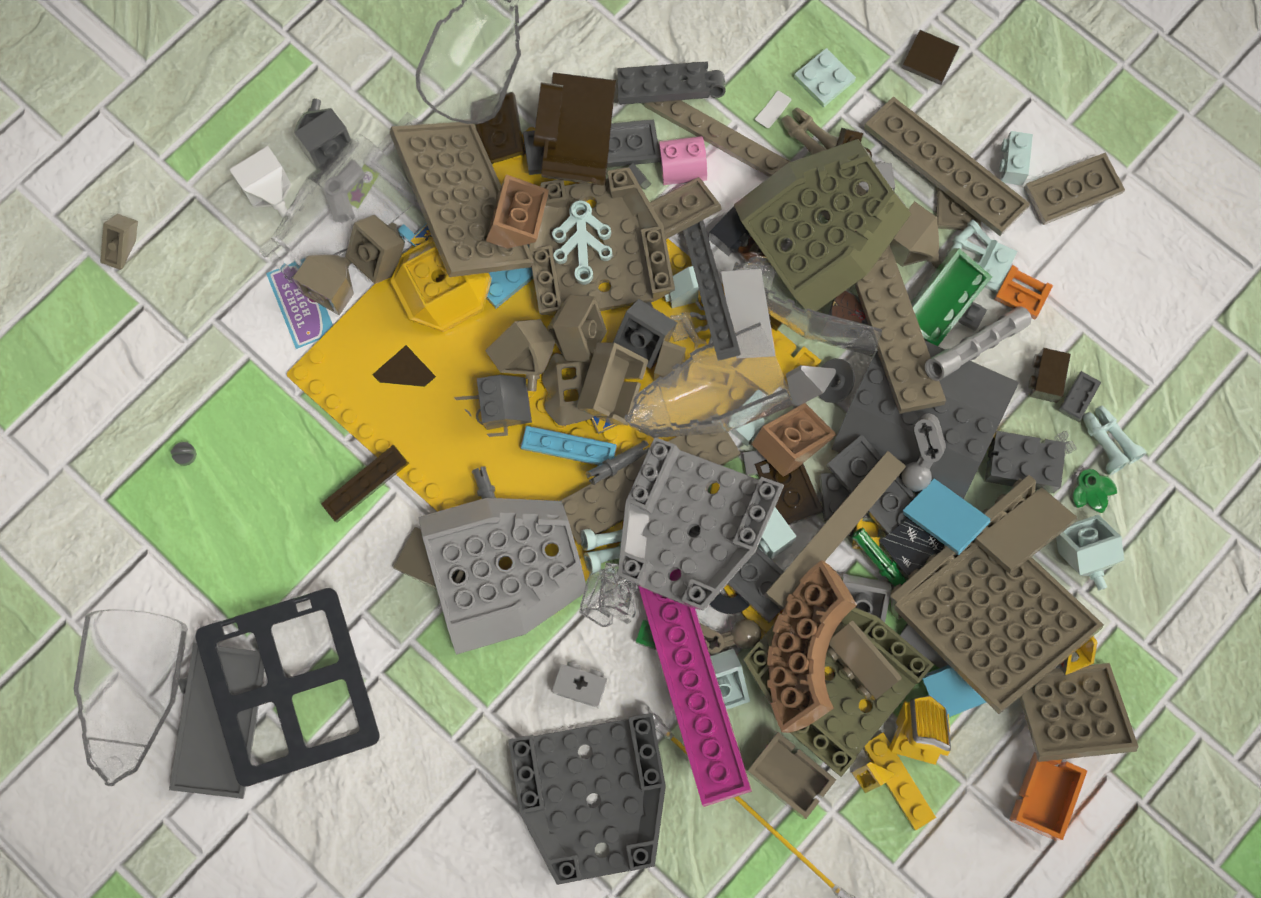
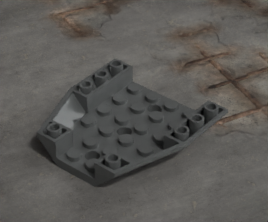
[508,713,666,885]

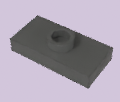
[1058,371,1101,422]

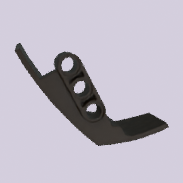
[533,72,616,186]

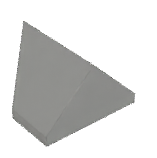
[786,366,836,409]

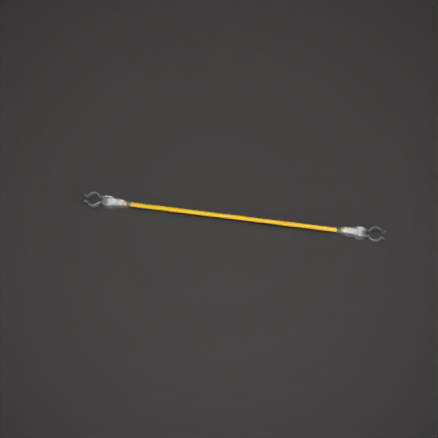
[634,703,855,898]

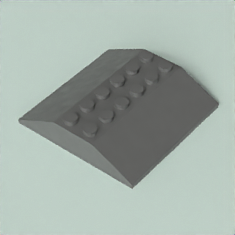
[831,341,1019,499]

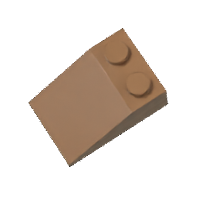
[752,403,837,477]

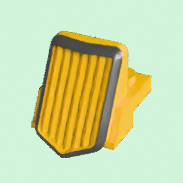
[889,695,951,765]

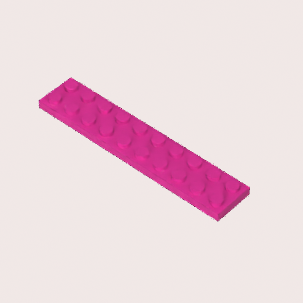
[638,569,752,807]

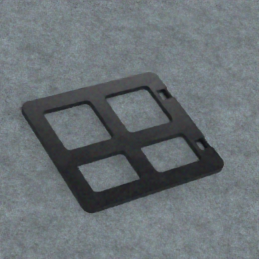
[195,588,380,787]

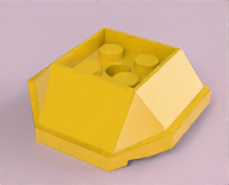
[390,238,492,332]

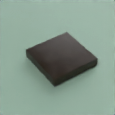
[902,30,960,85]
[372,345,436,387]

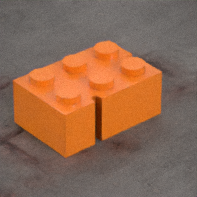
[1009,752,1088,841]

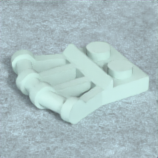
[946,220,1018,293]

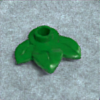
[1073,469,1117,513]

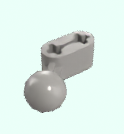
[902,413,946,491]

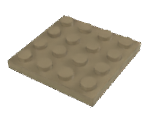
[1019,663,1139,762]

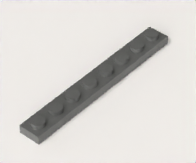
[683,220,741,361]

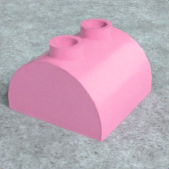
[658,136,707,185]

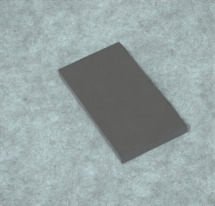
[169,643,265,799]

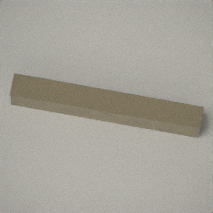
[764,451,906,611]

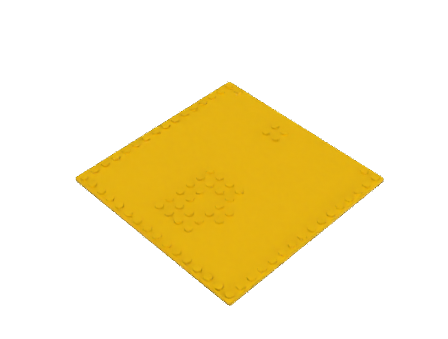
[287,127,796,581]

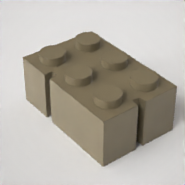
[576,342,648,425]
[746,732,836,819]

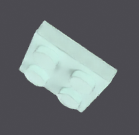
[794,48,856,108]

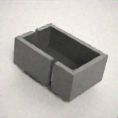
[985,431,1066,494]

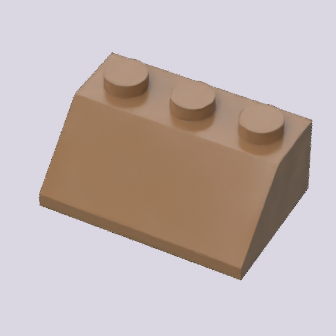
[486,175,549,249]

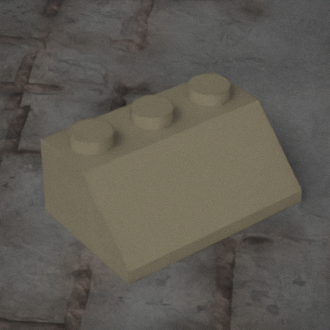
[827,620,902,701]

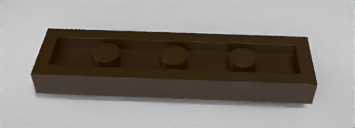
[321,445,409,522]

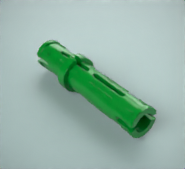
[852,527,908,587]

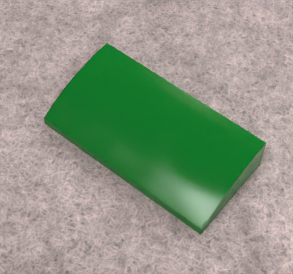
[911,248,992,346]

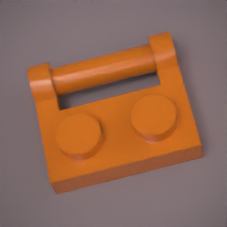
[994,265,1053,320]

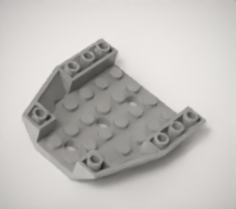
[618,437,784,611]
[418,498,588,655]

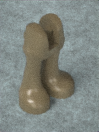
[781,107,839,155]

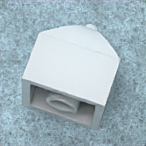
[229,146,291,218]

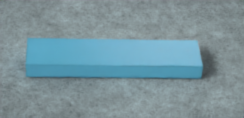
[521,426,617,466]

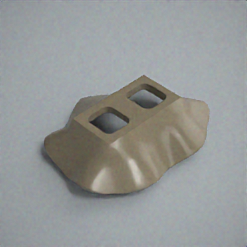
[542,353,594,426]

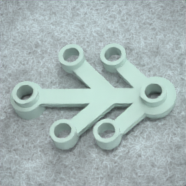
[552,200,613,285]

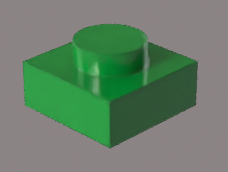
[636,620,657,650]

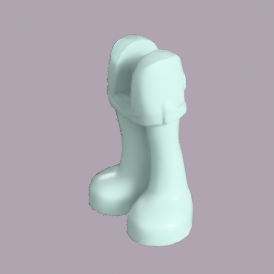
[1083,405,1147,475]
[581,529,623,574]

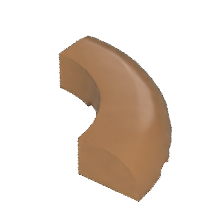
[767,560,857,733]

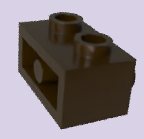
[1028,348,1071,403]

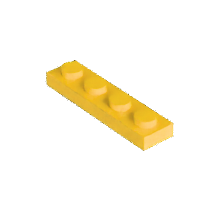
[864,732,936,831]

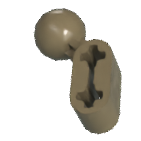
[700,619,761,656]

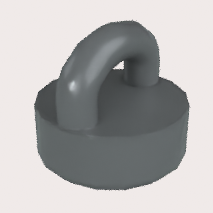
[170,442,197,466]

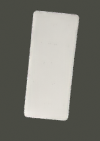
[755,91,791,128]

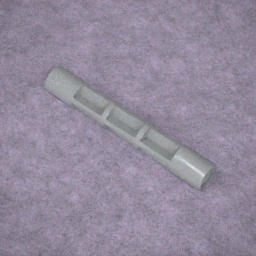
[925,306,1031,381]

